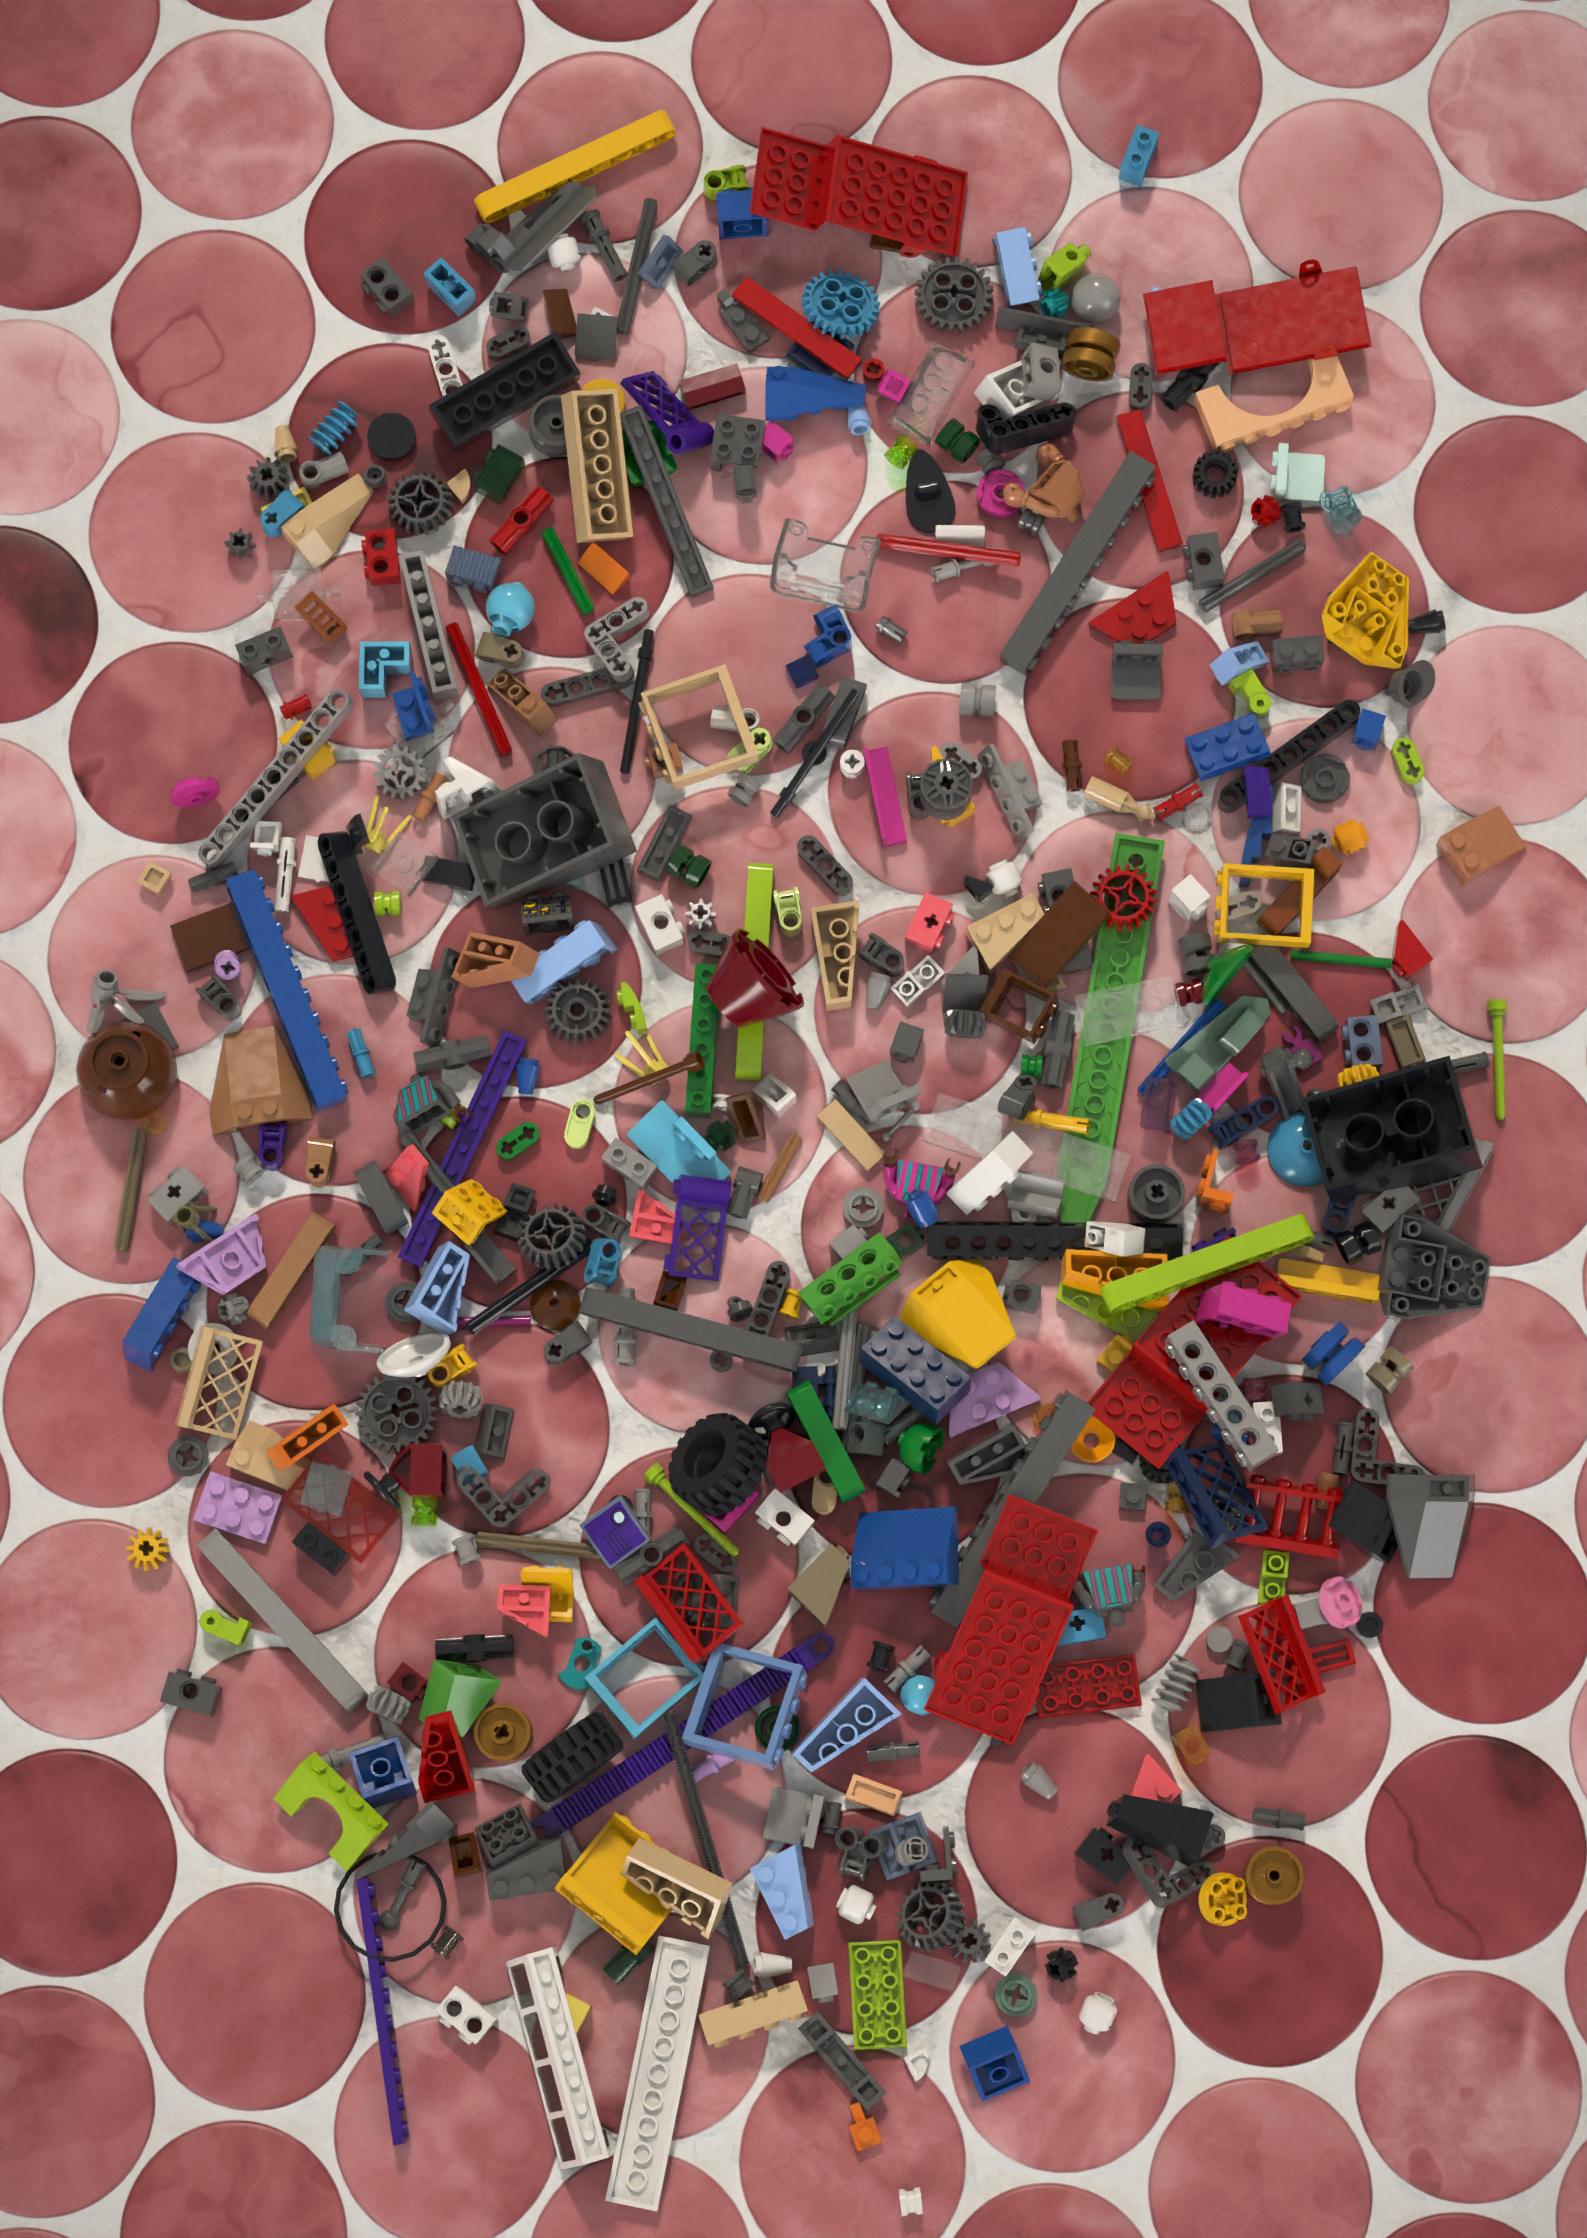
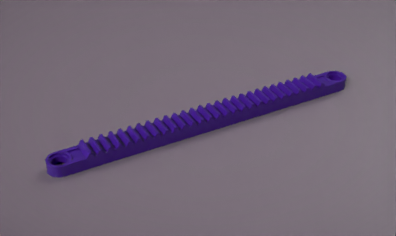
[531,1633,834,1837]

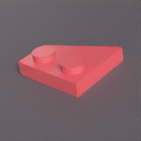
[384,1144,429,1212]
[629,1189,683,1245]
[497,1584,551,1637]
[1131,1754,1182,1803]

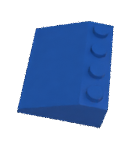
[851,1507,959,1590]

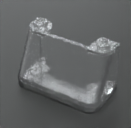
[770,518,882,612]

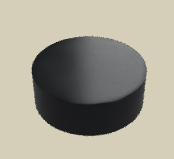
[1356,1612,1383,1638]

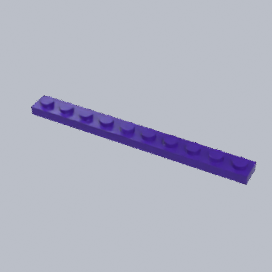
[398,1030,527,1268]
[356,1878,410,2145]

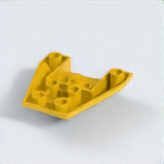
[1321,551,1409,669]
[899,1259,1017,1369]

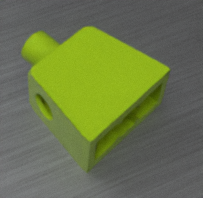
[1038,243,1092,292]

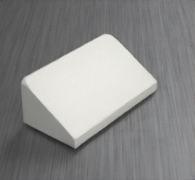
[935,525,985,547]
[1272,782,1302,835]

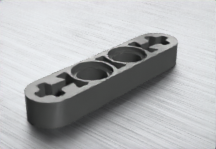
[541,664,635,707]

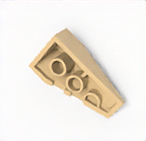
[226,1420,334,1505]

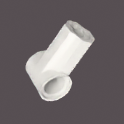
[710,705,760,733]

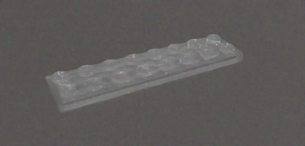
[923,1093,1131,1204]

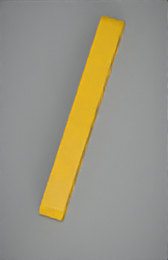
[474,110,677,224]

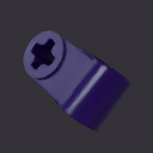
[258,1122,287,1171]

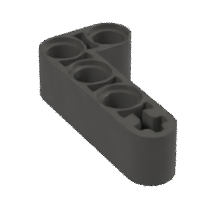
[746,1261,790,1336]

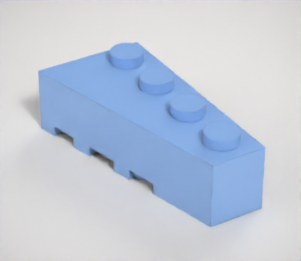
[511,920,619,1005]
[790,1677,901,1772]

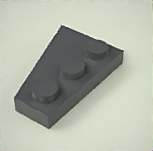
[1153,1530,1241,1602]

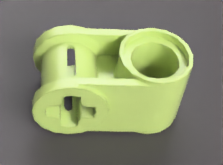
[726,728,773,774]
[773,887,802,937]

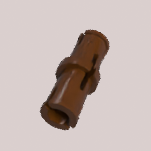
[1062,740,1082,792]

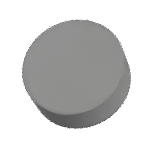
[1206,1626,1233,1653]

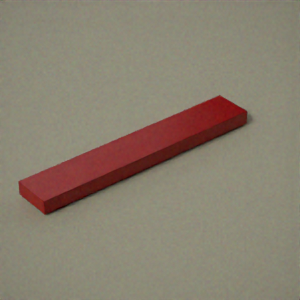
[732,276,862,380]
[1117,409,1183,552]

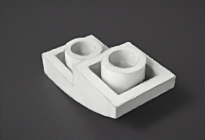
[890,955,946,1007]

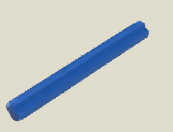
[1138,998,1226,1098]

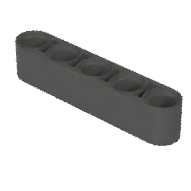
[1249,933,1339,1044]

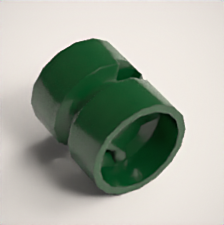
[935,418,981,464]
[666,844,712,889]

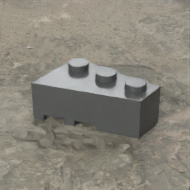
[944,1423,1027,1485]
[485,1829,567,1901]

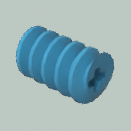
[307,401,359,456]

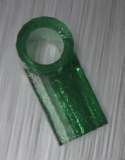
[603,1941,655,1985]

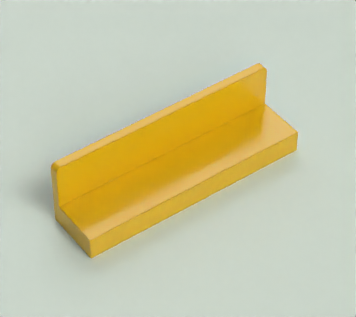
[1276,1258,1380,1305]

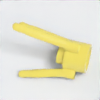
[362,794,412,855]
[614,1031,668,1085]

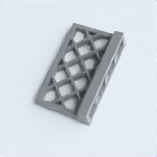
[1392,1138,1494,1233]

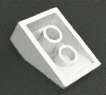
[974,361,1065,418]

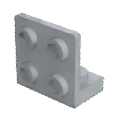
[847,1061,922,1122]
[763,1787,824,1849]

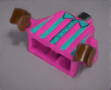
[883,1148,961,1221]

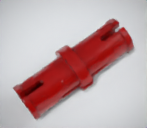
[1152,783,1203,822]

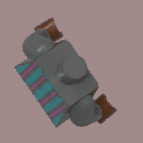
[393,1073,473,1150]
[1071,1563,1146,1628]

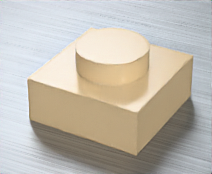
[137,861,172,896]

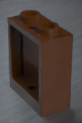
[979,968,1059,1044]

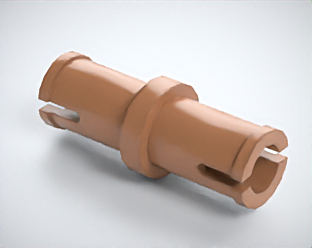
[412,772,449,823]

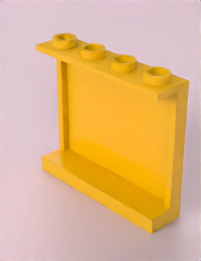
[554,1812,672,1955]

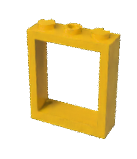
[1214,863,1314,948]

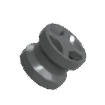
[975,448,1006,476]
[1017,508,1045,537]
[722,1968,755,2001]

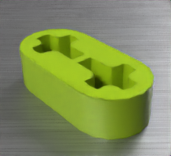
[1391,738,1424,785]

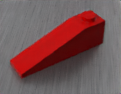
[418,1710,475,1803]

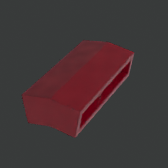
[679,363,746,410]

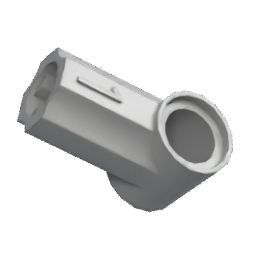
[299,451,349,490]

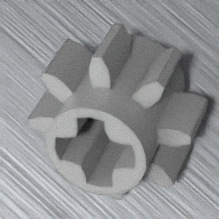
[218,1292,250,1326]

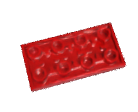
[1036,1654,1142,1718]

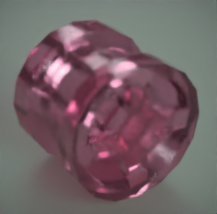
[1232,1139,1261,1165]
[1242,1378,1268,1403]

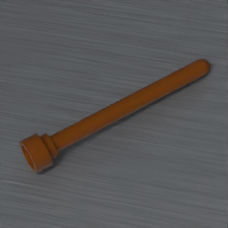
[593,1050,705,1105]

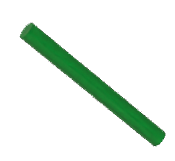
[1290,950,1391,968]

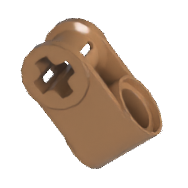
[305,1137,335,1188]

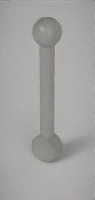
[882,1101,921,1142]

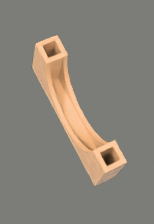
[1194,356,1354,453]

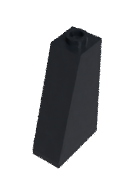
[1106,1794,1214,1866]

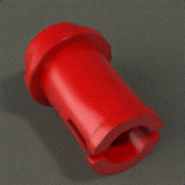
[279,694,313,720]

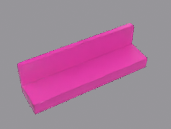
[863,745,907,848]

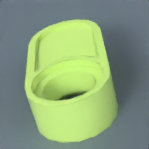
[564,1099,595,1149]

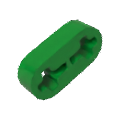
[496,1122,540,1161]

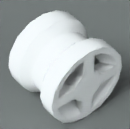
[840,749,865,779]
[899,2187,923,2216]

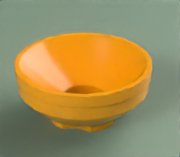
[1070,1416,1115,1463]

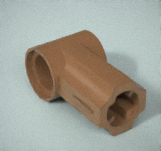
[1232,609,1282,640]

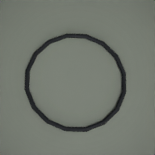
[334,1852,447,1962]

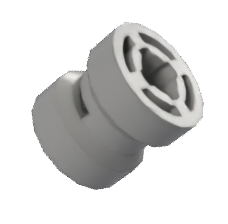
[727,772,761,807]
[894,1836,928,1866]

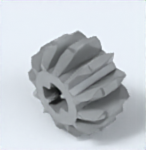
[439,1380,483,1420]
[366,1686,411,1724]

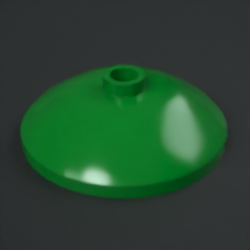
[1202,944,1255,1007]

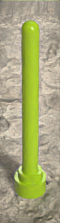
[1487,999,1507,1120]
[643,1463,739,1557]

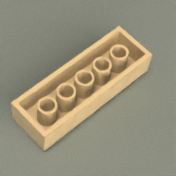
[561,389,633,543]

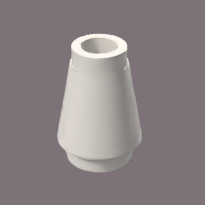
[753,1952,792,1979]

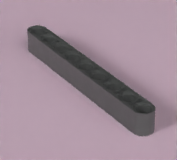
[579,1287,803,1373]

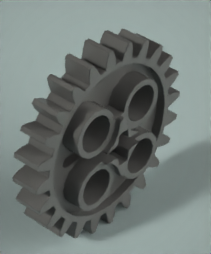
[915,256,994,335]
[355,1374,439,1454]

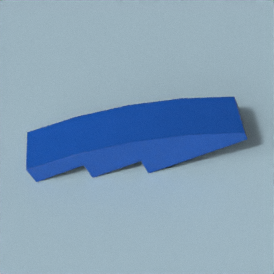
[1239,785,1273,888]

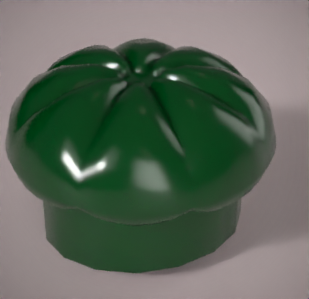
[755,1706,801,1752]

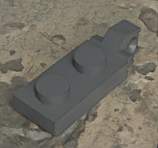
[716,289,769,354]

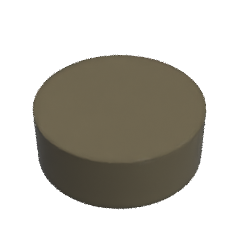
[169,1347,192,1374]

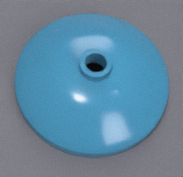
[1267,1112,1323,1187]

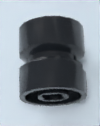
[1334,1220,1382,1266]

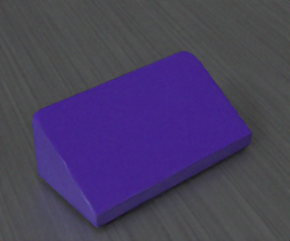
[1243,766,1273,819]

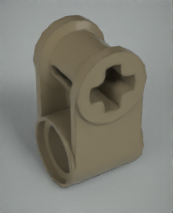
[475,632,525,668]

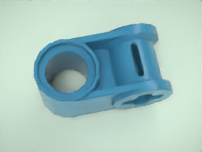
[260,490,306,537]
[584,1237,621,1288]

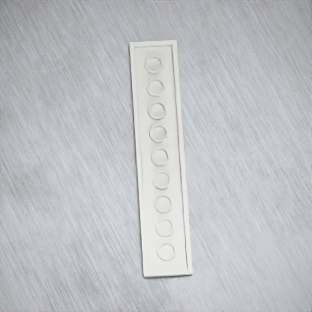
[605,1935,710,2211]

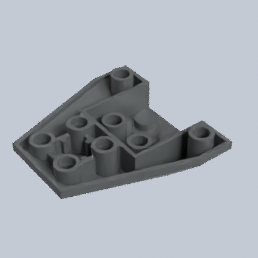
[1378,1214,1490,1319]
[1386,1474,1475,1578]

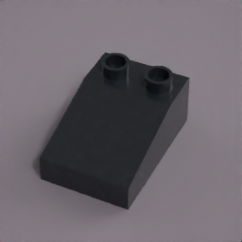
[1301,1055,1483,1200]

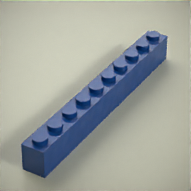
[225,869,349,1112]

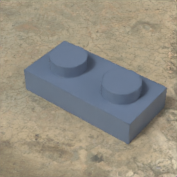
[637,235,683,289]

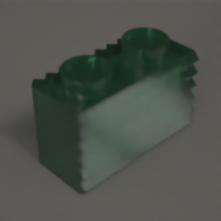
[473,444,525,505]

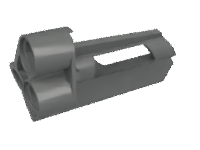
[464,182,599,273]

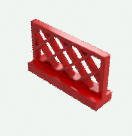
[634,1543,745,1664]
[1238,1594,1326,1714]

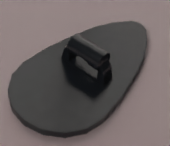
[906,449,955,533]

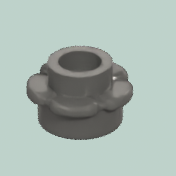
[363,464,387,488]

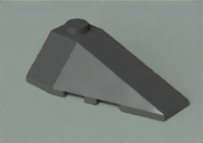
[356,1801,457,1879]

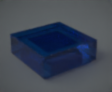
[785,655,818,689]

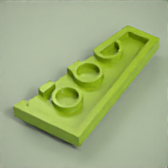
[1056,1280,1158,1343]

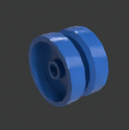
[1301,1321,1366,1386]

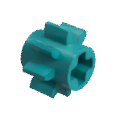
[1040,288,1070,318]

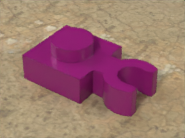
[1282,1025,1323,1073]

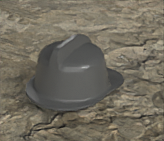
[1385,660,1435,709]

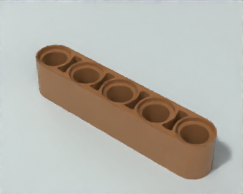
[246,1212,336,1330]

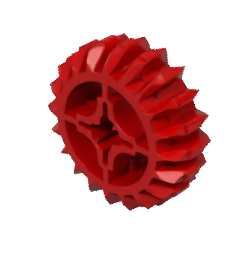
[1090,864,1157,932]

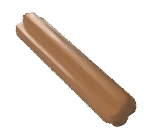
[757,1133,802,1203]

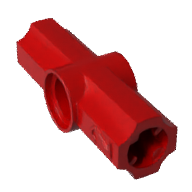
[489,486,554,555]

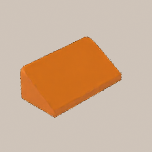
[577,542,630,596]

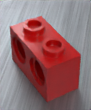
[361,528,401,586]

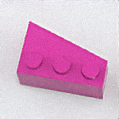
[1195,1282,1292,1338]

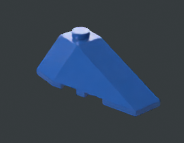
[765,366,866,421]

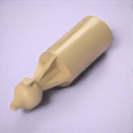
[1083,776,1156,822]

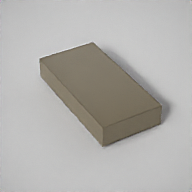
[1384,1014,1426,1069]

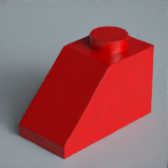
[1391,920,1433,982]

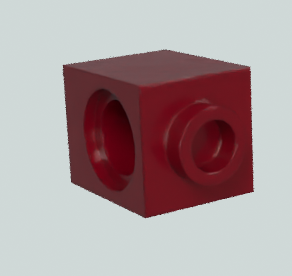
[387,1662,428,1703]

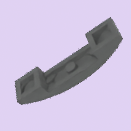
[798,2011,887,2110]

